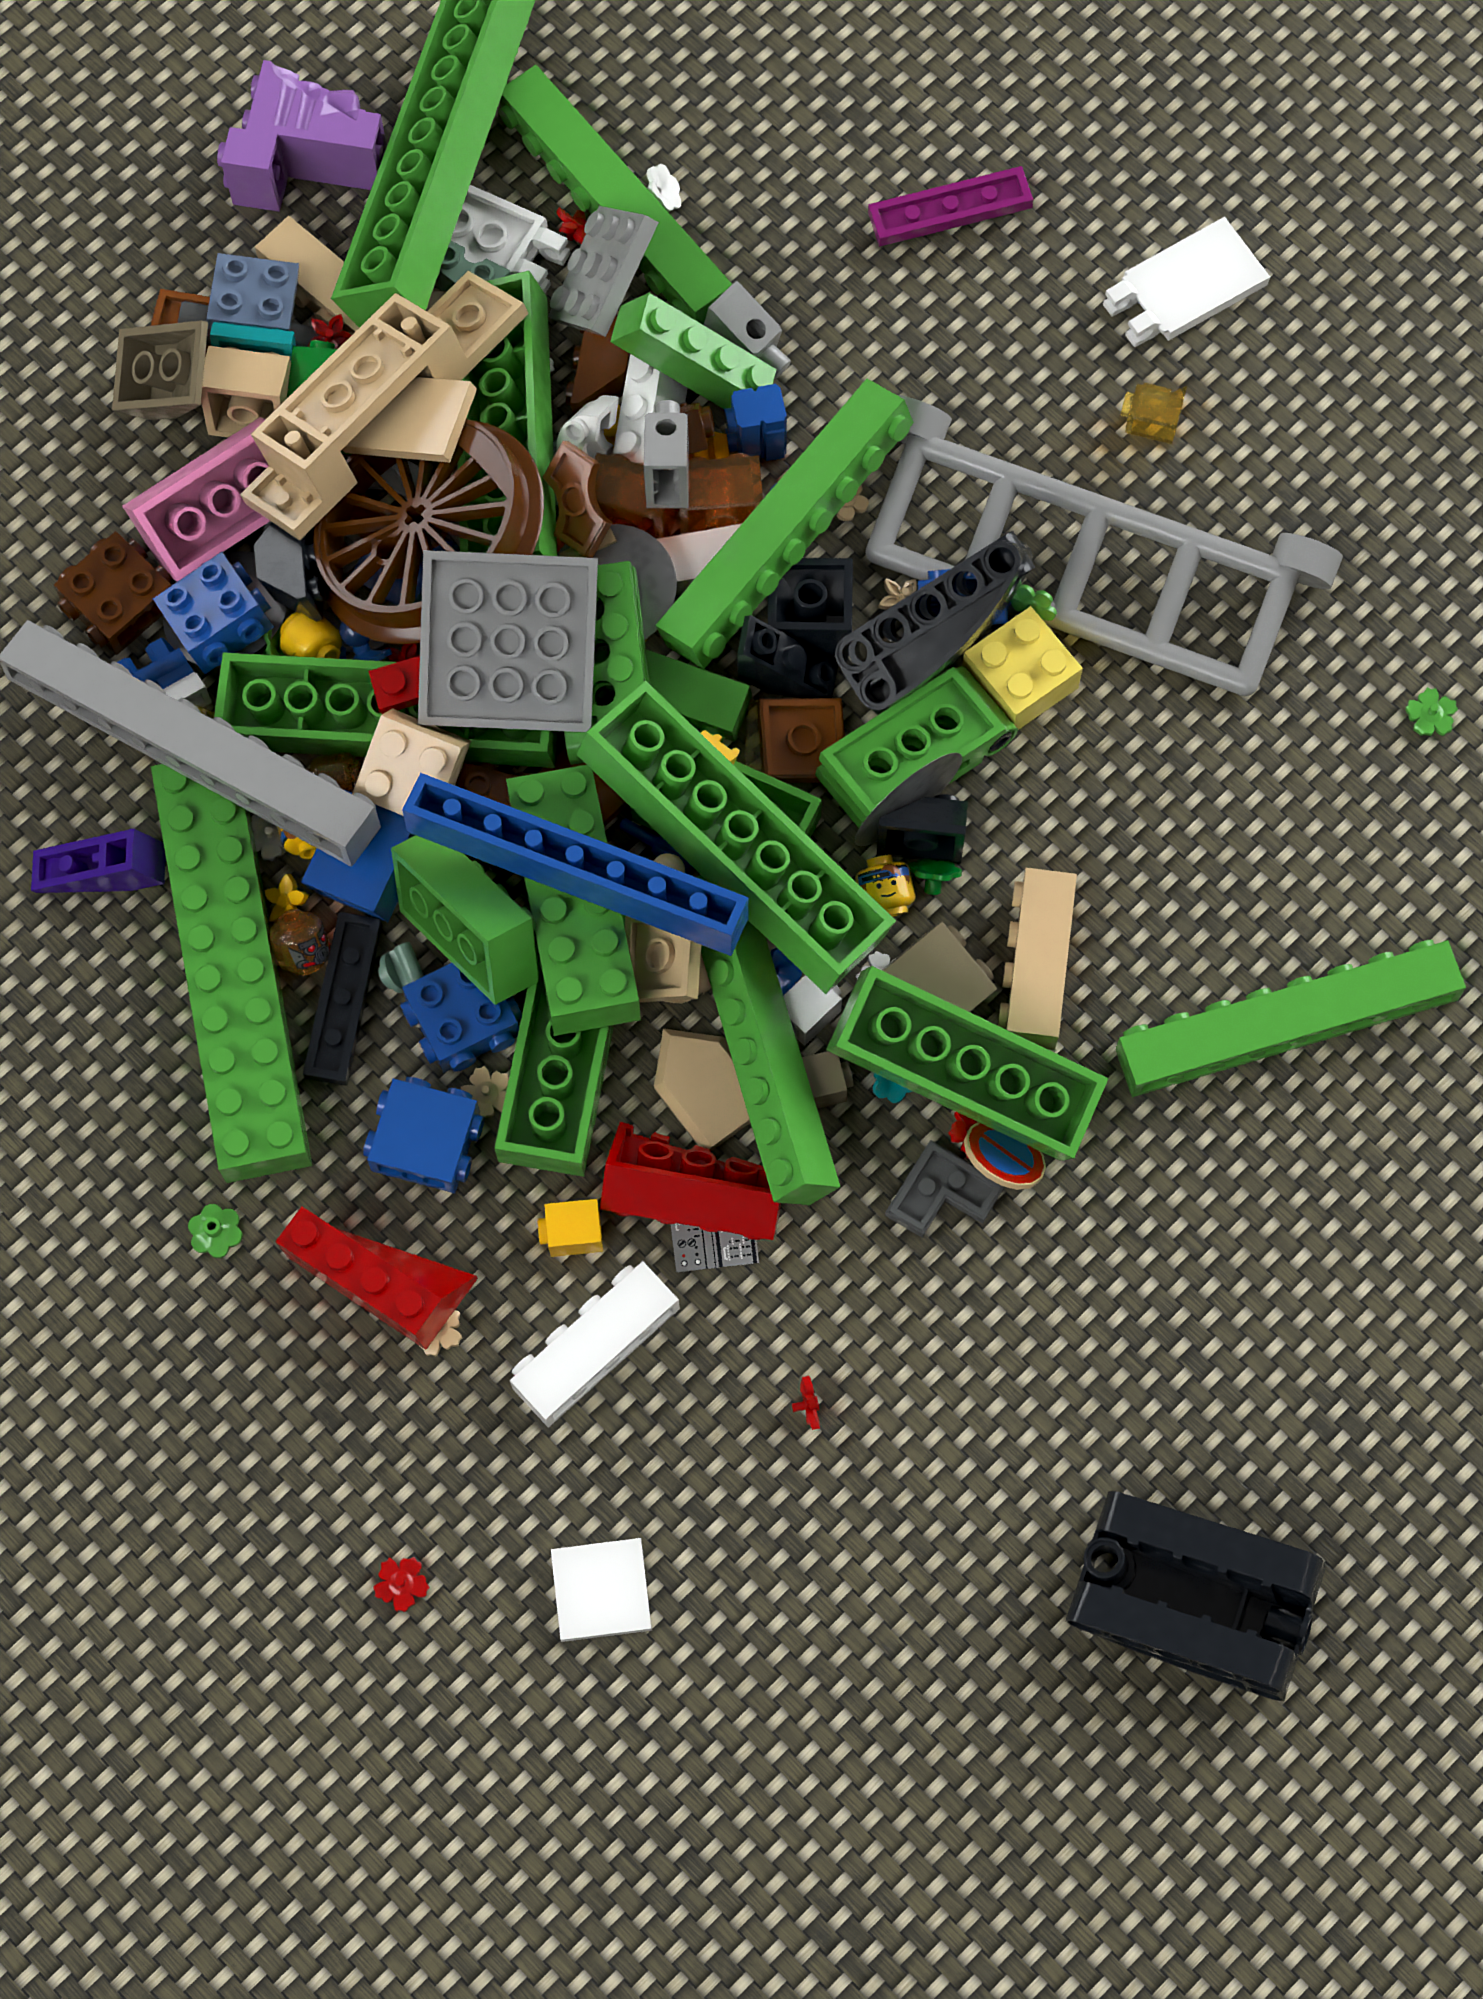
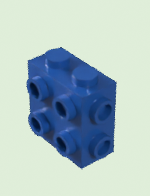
[153,552,274,674]
[400,963,522,1073]
[363,1077,485,1193]

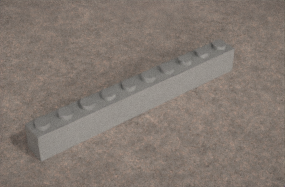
[0,620,381,867]

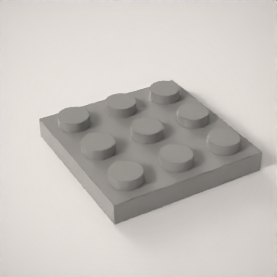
[548,206,659,337]

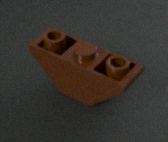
[566,315,630,416]

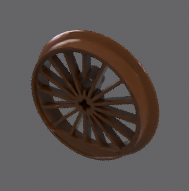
[313,419,544,644]

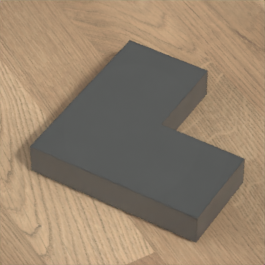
[885,1140,1005,1238]

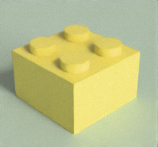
[962,606,1083,730]

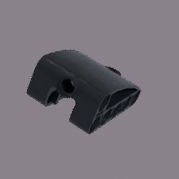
[835,531,1036,715]
[1065,1491,1325,1701]

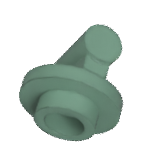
[378,942,424,993]

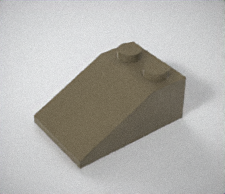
[112,320,208,420]

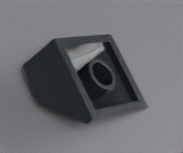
[768,558,853,656]
[876,794,968,864]

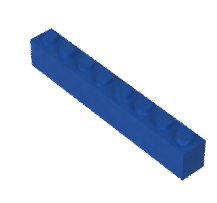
[402,773,749,956]

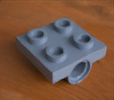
[206,253,299,331]

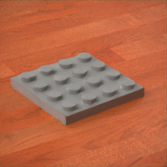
[418,550,598,732]

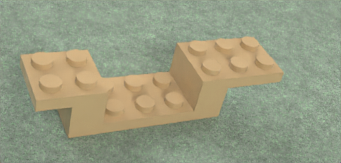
[240,271,528,540]

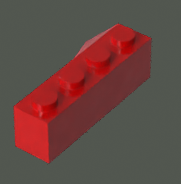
[600,1121,781,1240]
[275,1206,478,1350]

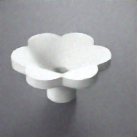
[647,164,681,212]

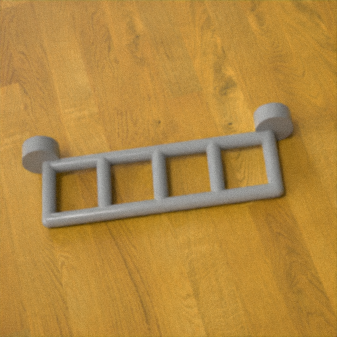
[866,395,1343,696]

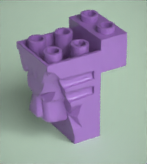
[217,60,387,212]

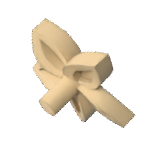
[877,579,917,622]

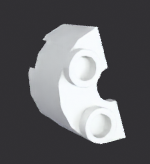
[557,395,619,485]

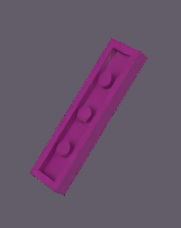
[868,166,1034,247]

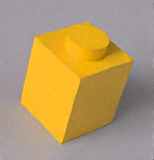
[537,1199,603,1257]

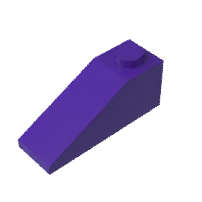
[31,829,166,893]

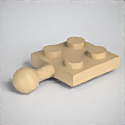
[625,853,702,1002]

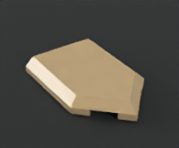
[654,1029,750,1152]

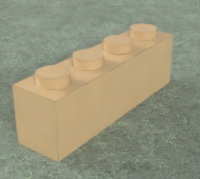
[255,215,359,335]
[998,868,1077,1050]

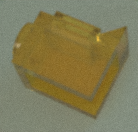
[1120,383,1187,444]

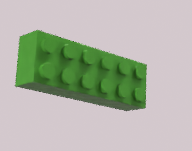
[506,765,641,1036]
[494,915,626,1177]
[826,966,1109,1161]

